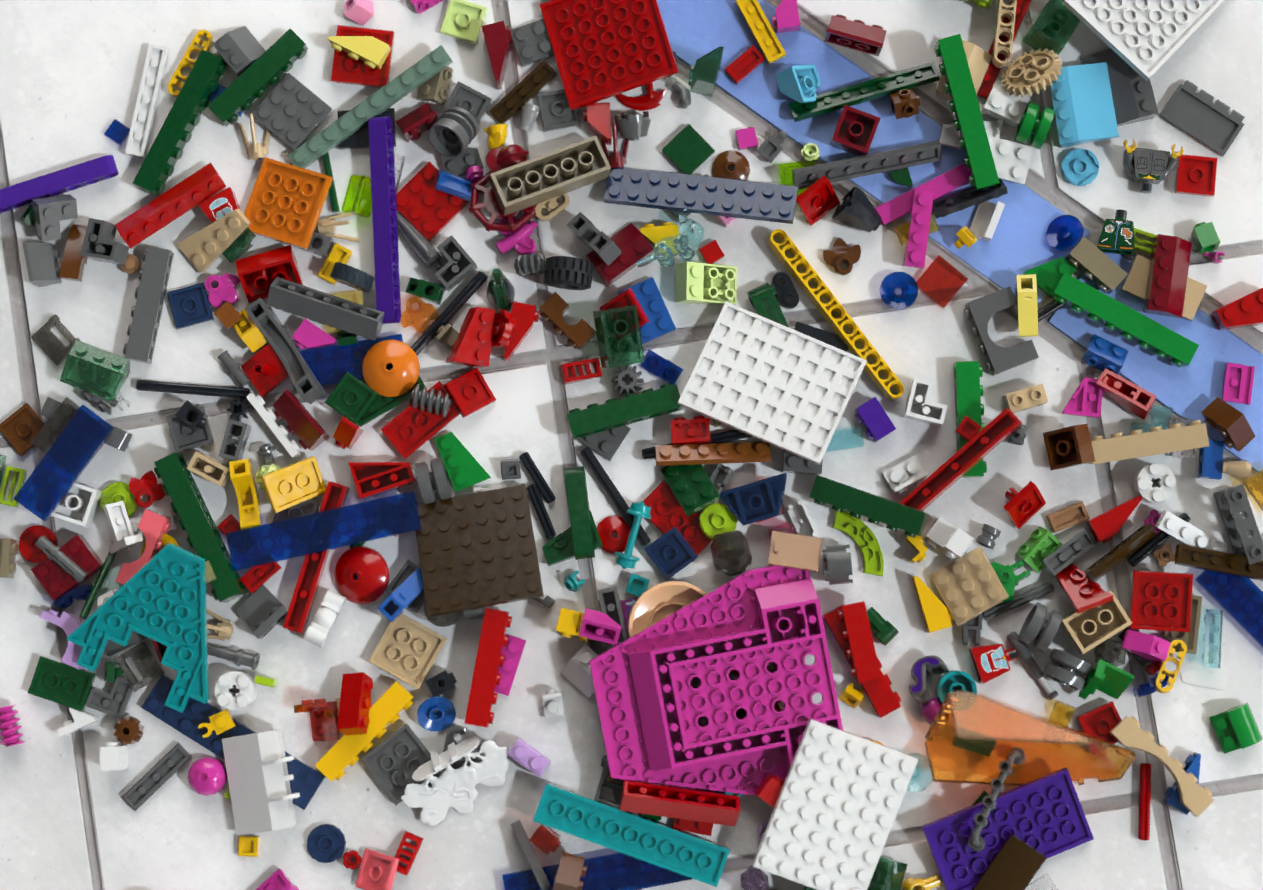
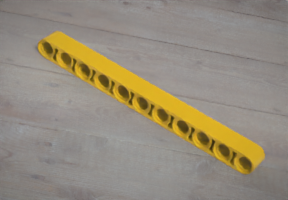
[768,229,904,401]

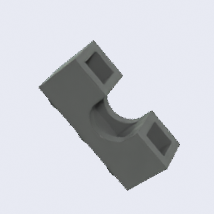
[567,212,622,266]

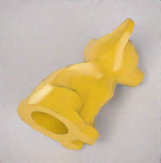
[484,124,508,161]

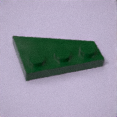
[542,510,603,566]

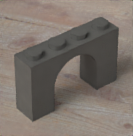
[964,287,1039,376]

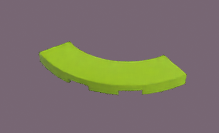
[832,511,884,576]

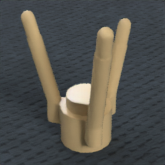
[239,113,270,160]
[318,209,363,242]
[206,608,234,641]

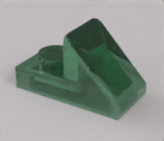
[222,227,256,263]

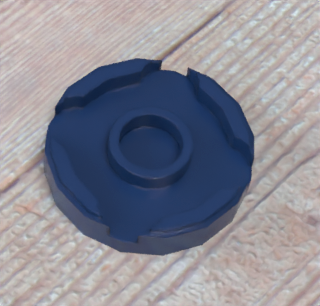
[307,824,346,863]

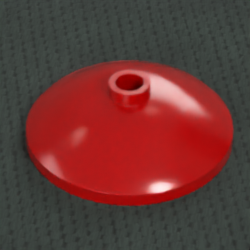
[334,546,389,604]

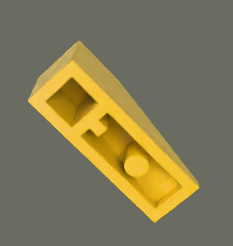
[911,576,954,633]

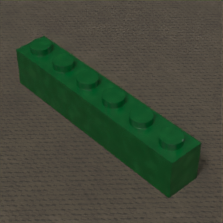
[208,29,308,127]
[565,383,683,440]
[810,475,929,538]

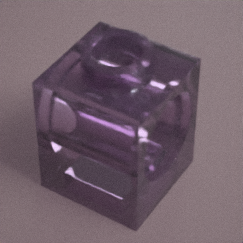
[740,865,769,890]

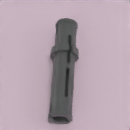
[35,535,87,583]

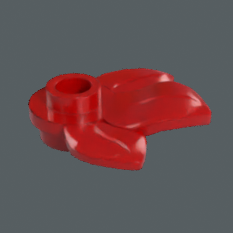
[129,471,166,508]

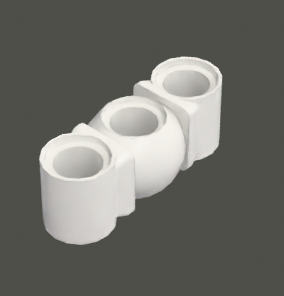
[304,590,347,648]

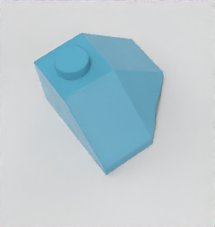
[775,64,821,103]

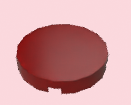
[19,525,58,563]

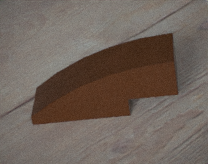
[59,224,87,282]

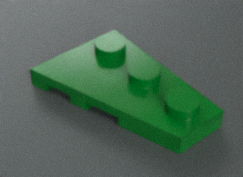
[434,432,491,492]

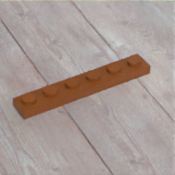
[654,442,771,466]

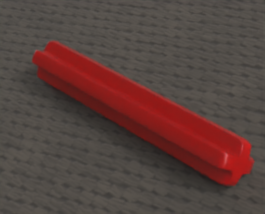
[1138,763,1152,841]

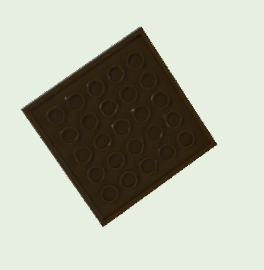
[412,484,544,617]

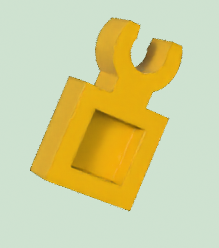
[198,709,236,738]

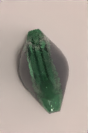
[486,268,515,312]

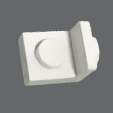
[541,689,565,718]

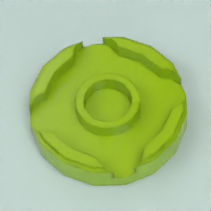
[100,482,138,518]
[699,503,737,541]

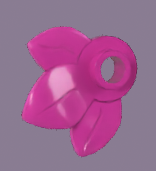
[205,273,240,309]

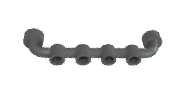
[968,748,1026,852]

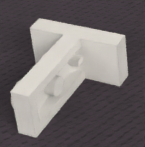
[103,501,143,554]

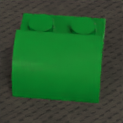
[1209,702,1263,754]

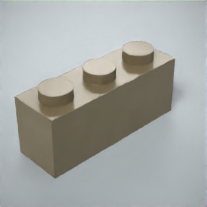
[1066,237,1128,294]

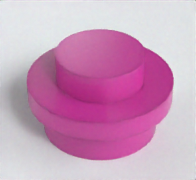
[465,166,484,182]

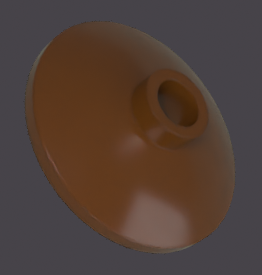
[712,150,750,181]

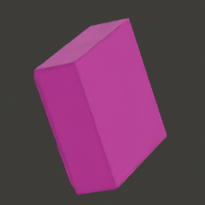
[736,127,758,150]

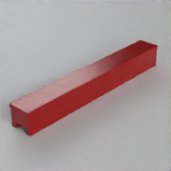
[899,408,1023,511]
[283,482,350,634]

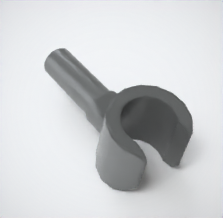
[532,595,555,608]

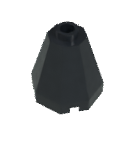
[832,187,881,232]

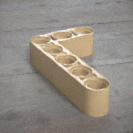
[992,0,1017,68]

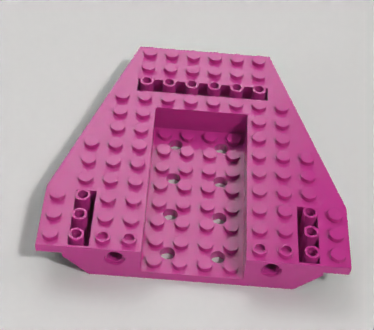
[589,565,843,796]

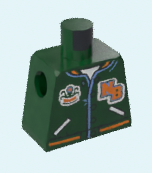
[1097,209,1135,256]

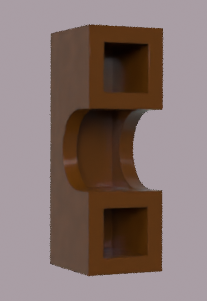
[539,292,596,350]

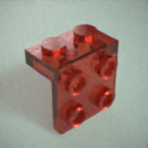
[294,698,340,742]

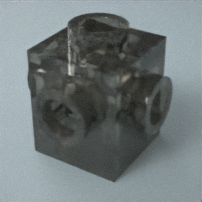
[1094,639,1126,667]

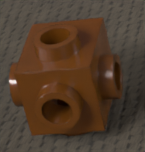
[890,88,920,119]
[113,716,145,746]

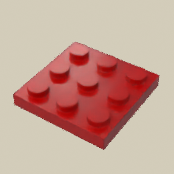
[331,25,395,88]
[396,161,470,242]
[1130,570,1193,632]

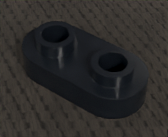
[771,272,799,309]

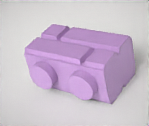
[507,738,551,777]

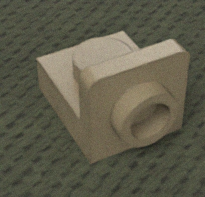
[436,323,459,351]

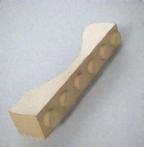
[1109,716,1214,817]

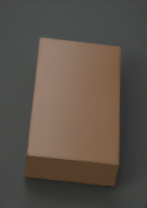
[1046,501,1090,533]

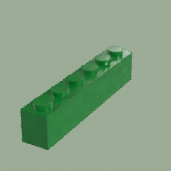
[953,361,987,478]

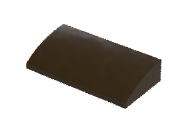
[1083,523,1155,582]
[972,833,1047,890]

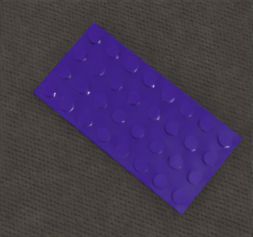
[921,767,1094,890]

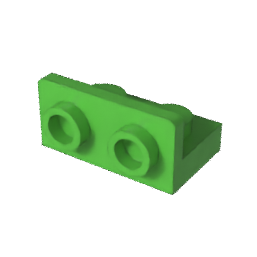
[1015,526,1063,573]

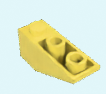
[328,36,391,69]
[1016,274,1038,337]

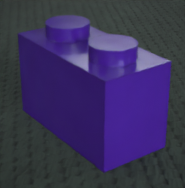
[854,397,896,442]

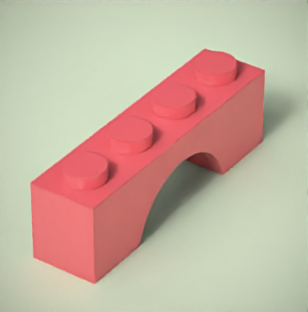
[115,509,171,584]

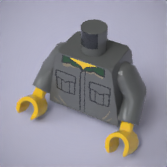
[1123,139,1183,194]

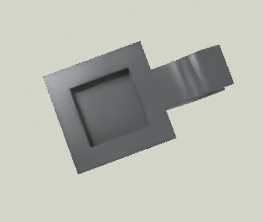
[756,130,788,163]

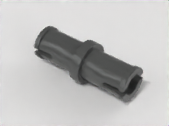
[217,350,250,388]

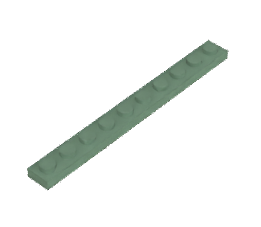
[287,45,453,169]

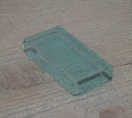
[826,428,864,452]

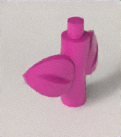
[495,217,538,255]

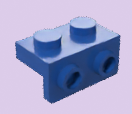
[1081,334,1128,374]

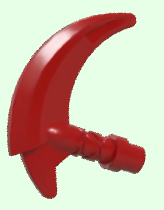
[615,82,666,111]

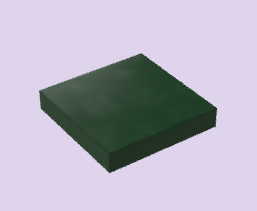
[662,124,715,175]
[325,372,379,425]

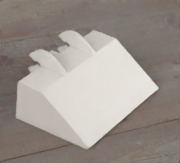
[222,729,300,835]

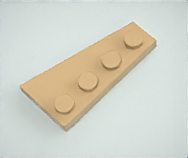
[176,209,251,273]

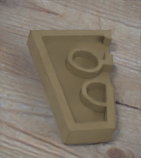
[1162,595,1202,654]

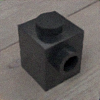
[425,670,457,697]

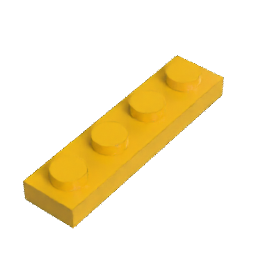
[735,0,786,65]

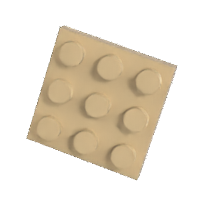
[930,546,1009,626]
[368,613,447,690]

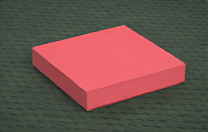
[355,849,399,890]

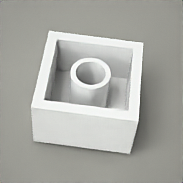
[48,478,102,528]

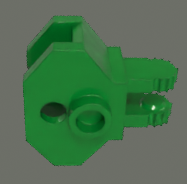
[990,560,1031,602]

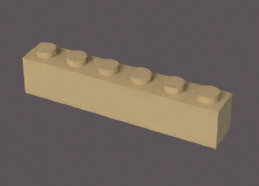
[1091,420,1209,465]

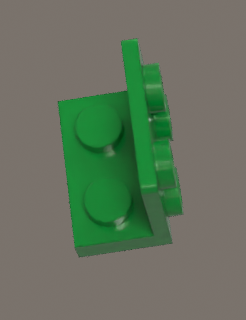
[1078,659,1134,700]

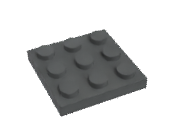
[252,73,332,151]
[360,723,441,805]

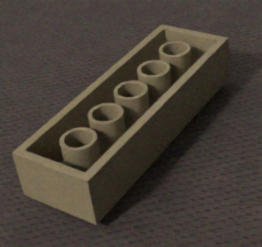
[490,136,611,216]

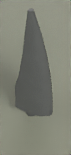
[397,211,443,271]

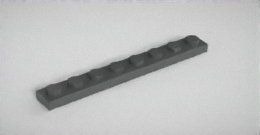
[792,140,942,189]

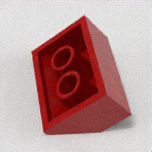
[236,245,303,303]

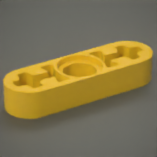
[1155,640,1187,694]

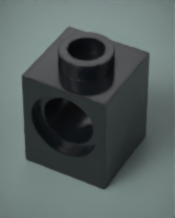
[175,400,208,431]

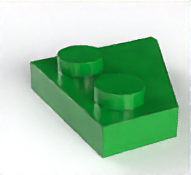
[1023,257,1077,298]

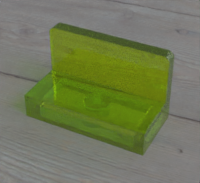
[342,175,372,218]

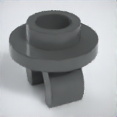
[256,444,276,464]

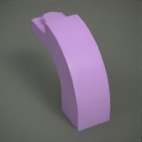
[39,608,84,669]

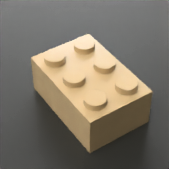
[1060,590,1132,654]

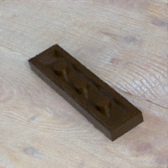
[489,60,557,124]

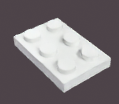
[968,135,1034,185]

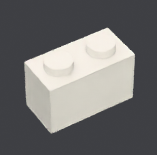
[100,741,128,771]

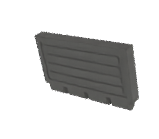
[1159,80,1245,157]

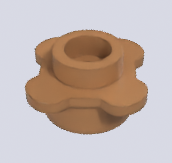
[1153,544,1175,567]

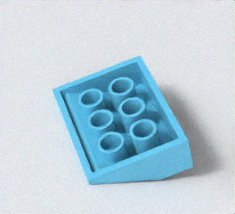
[1050,62,1119,148]

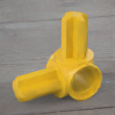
[902,875,941,890]

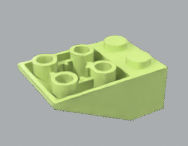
[675,262,737,305]

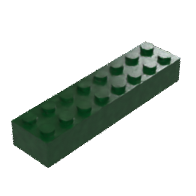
[154,452,248,603]

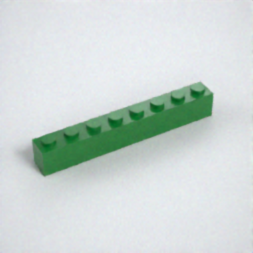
[934,34,1000,190]
[1050,272,1199,368]

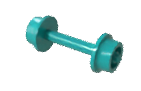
[615,501,652,569]

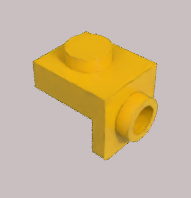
[905,535,928,563]

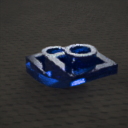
[639,349,683,385]
[53,584,93,609]
[1133,672,1173,697]

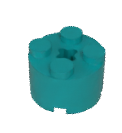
[935,671,977,710]

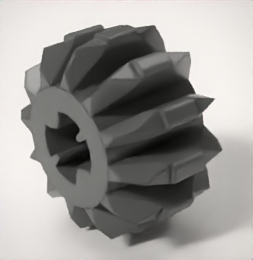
[514,253,546,276]
[611,364,644,395]

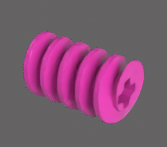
[0,705,25,747]

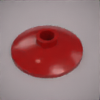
[597,516,630,554]

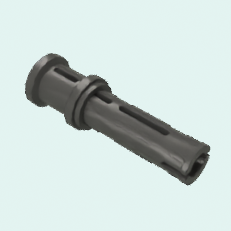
[207,643,260,670]

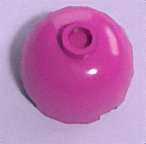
[187,757,227,796]

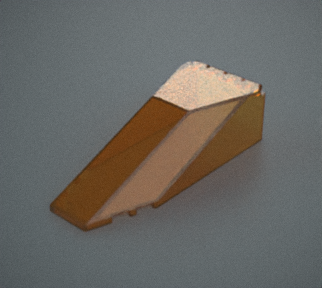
[925,691,1136,786]

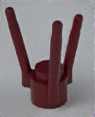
[600,123,629,168]

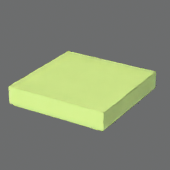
[440,0,487,44]

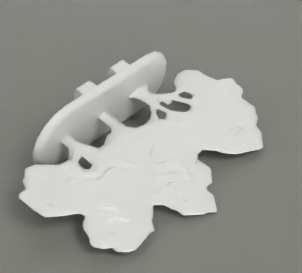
[401,736,509,826]

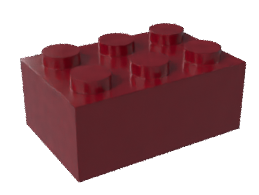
[31,534,104,601]

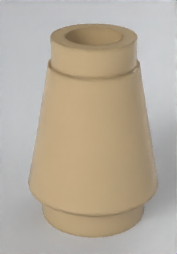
[1222,460,1252,479]

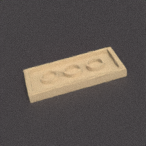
[1121,255,1207,321]

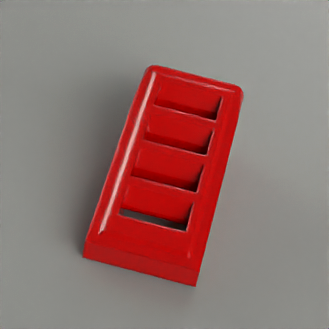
[559,358,602,385]
[394,831,424,876]

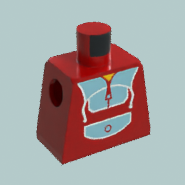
[198,187,240,223]
[968,644,1018,684]

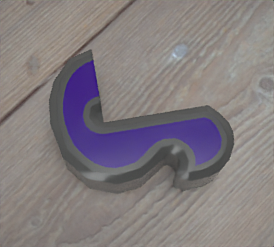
[909,655,949,704]

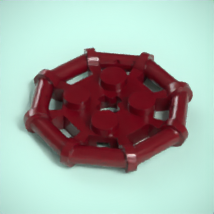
[468,170,536,234]

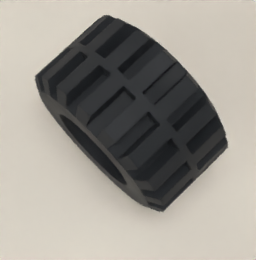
[543,256,594,290]

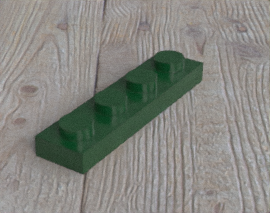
[358,376,425,427]

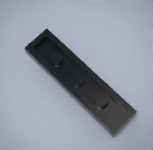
[932,179,1008,219]

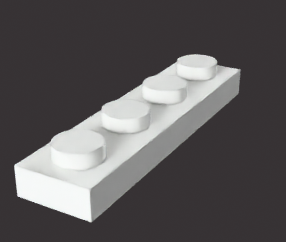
[246,392,301,459]

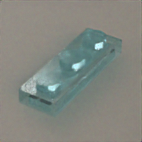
[1202,609,1223,668]

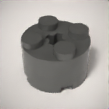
[822,544,853,585]

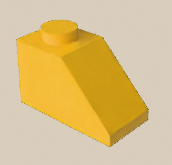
[233,309,268,352]

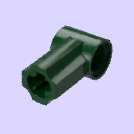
[867,607,899,646]

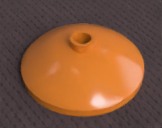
[362,340,420,397]

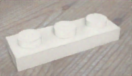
[1155,510,1214,549]

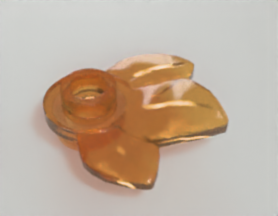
[401,296,439,333]

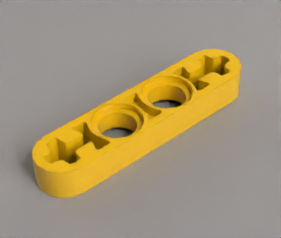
[168,30,213,97]

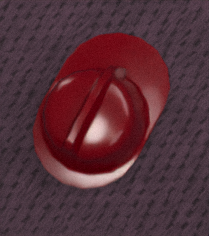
[486,144,529,172]

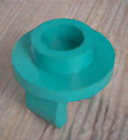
[564,571,585,592]

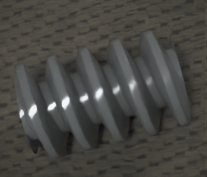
[409,384,452,418]

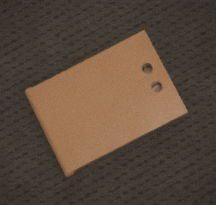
[768,531,822,572]

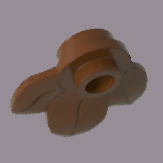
[823,238,861,275]

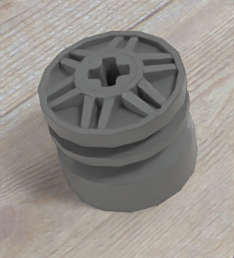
[428,106,478,158]

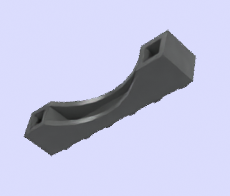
[245,298,326,404]

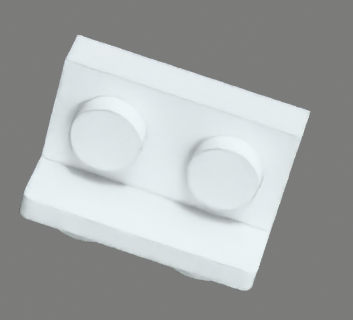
[882,455,929,494]

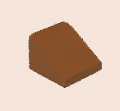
[214,301,243,329]

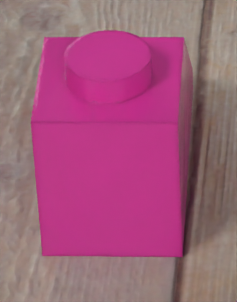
[771,0,800,33]
[292,319,338,350]
[579,608,621,645]
[1121,630,1171,662]

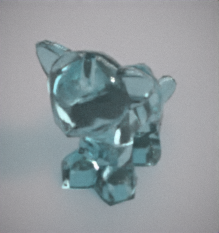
[636,212,704,267]

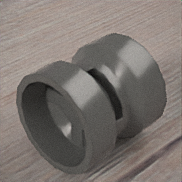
[976,524,1001,549]

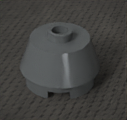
[613,111,651,141]

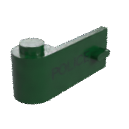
[747,282,789,328]

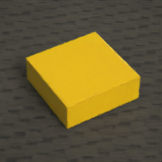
[238,836,259,857]

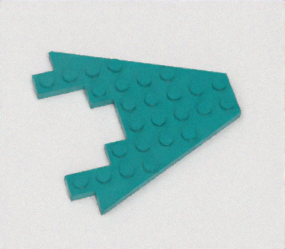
[67,543,209,713]

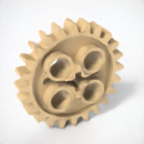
[1001,48,1063,98]

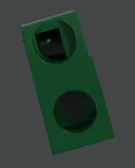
[406,278,445,305]

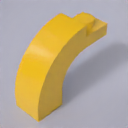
[229,459,261,530]

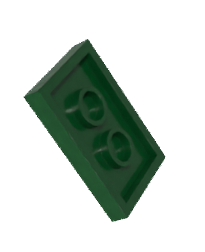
[660,464,721,517]
[28,656,96,711]

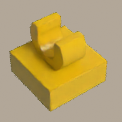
[954,226,978,249]
[838,682,864,709]

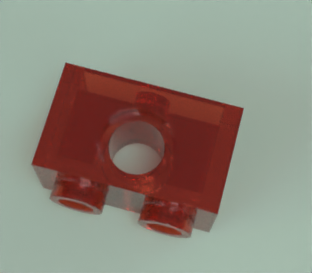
[529,824,561,855]

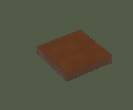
[0,403,52,457]

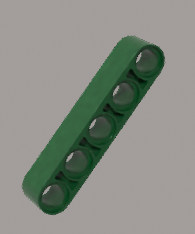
[565,466,595,560]

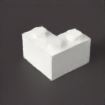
[903,378,947,426]
[925,517,974,560]

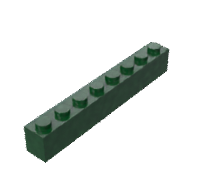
[133,49,227,197]

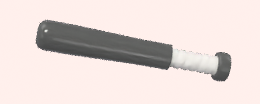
[1007,632,1059,700]

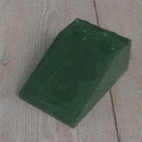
[1022,0,1081,55]

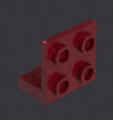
[395,102,439,142]

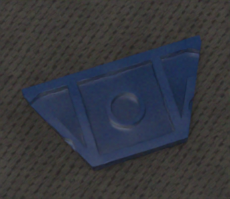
[720,473,787,526]

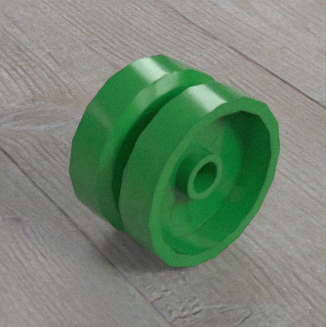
[1014,101,1055,150]

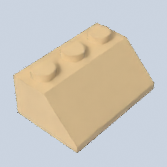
[936,40,992,101]

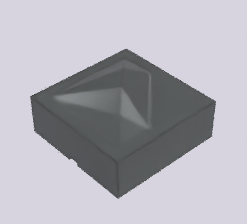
[500,458,521,480]

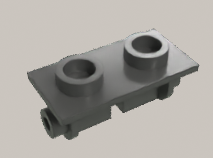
[79,380,119,415]
[709,464,733,503]

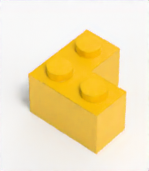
[556,608,594,643]

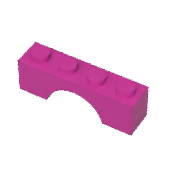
[903,189,934,269]

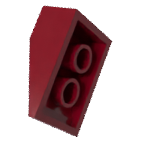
[481,21,513,90]

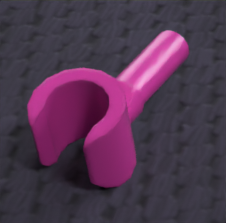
[1196,250,1225,264]

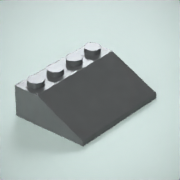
[1080,48,1158,127]

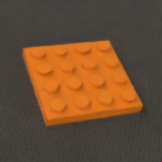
[244,157,333,250]

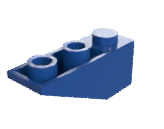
[377,567,424,622]
[1163,752,1201,815]

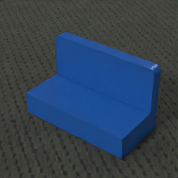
[1198,439,1224,480]

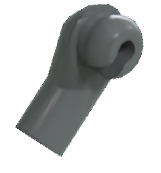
[671,81,691,109]

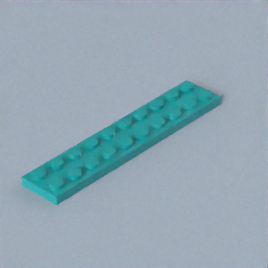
[533,783,730,887]

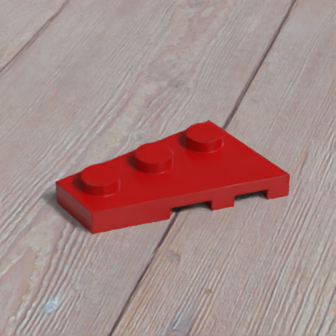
[1055,563,1113,614]

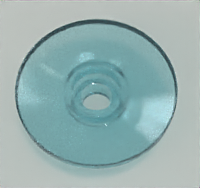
[906,753,934,792]

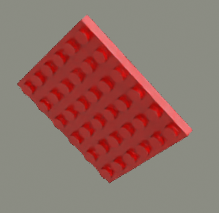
[540,0,679,111]

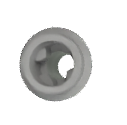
[519,102,540,132]

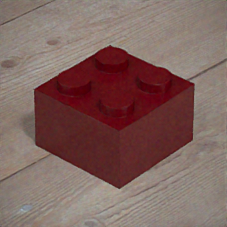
[830,105,880,156]

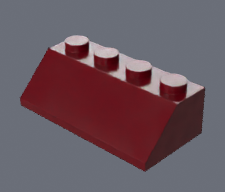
[1143,234,1192,318]

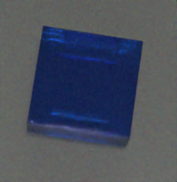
[104,119,130,146]

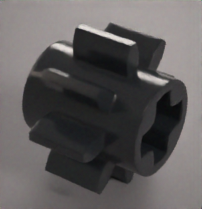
[226,398,252,422]

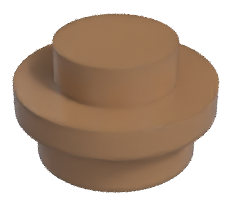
[121,255,140,274]

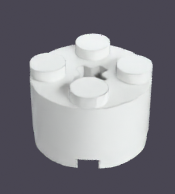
[1133,463,1176,503]
[214,671,257,710]

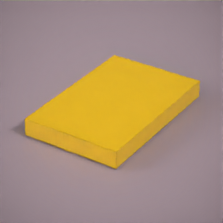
[261,456,326,513]

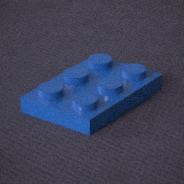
[618,277,676,345]

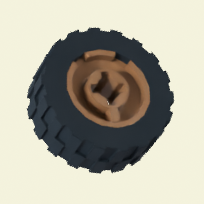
[330,262,375,292]

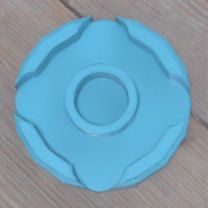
[1061,148,1099,186]

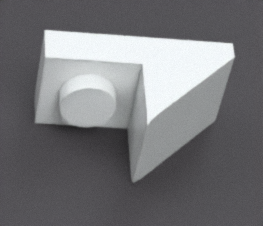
[57,707,100,737]

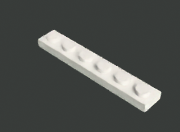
[125,44,169,158]

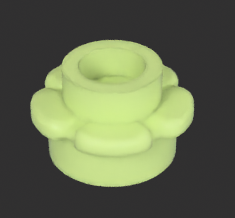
[801,143,819,161]

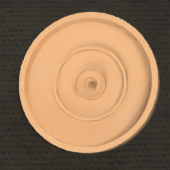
[628,581,706,638]

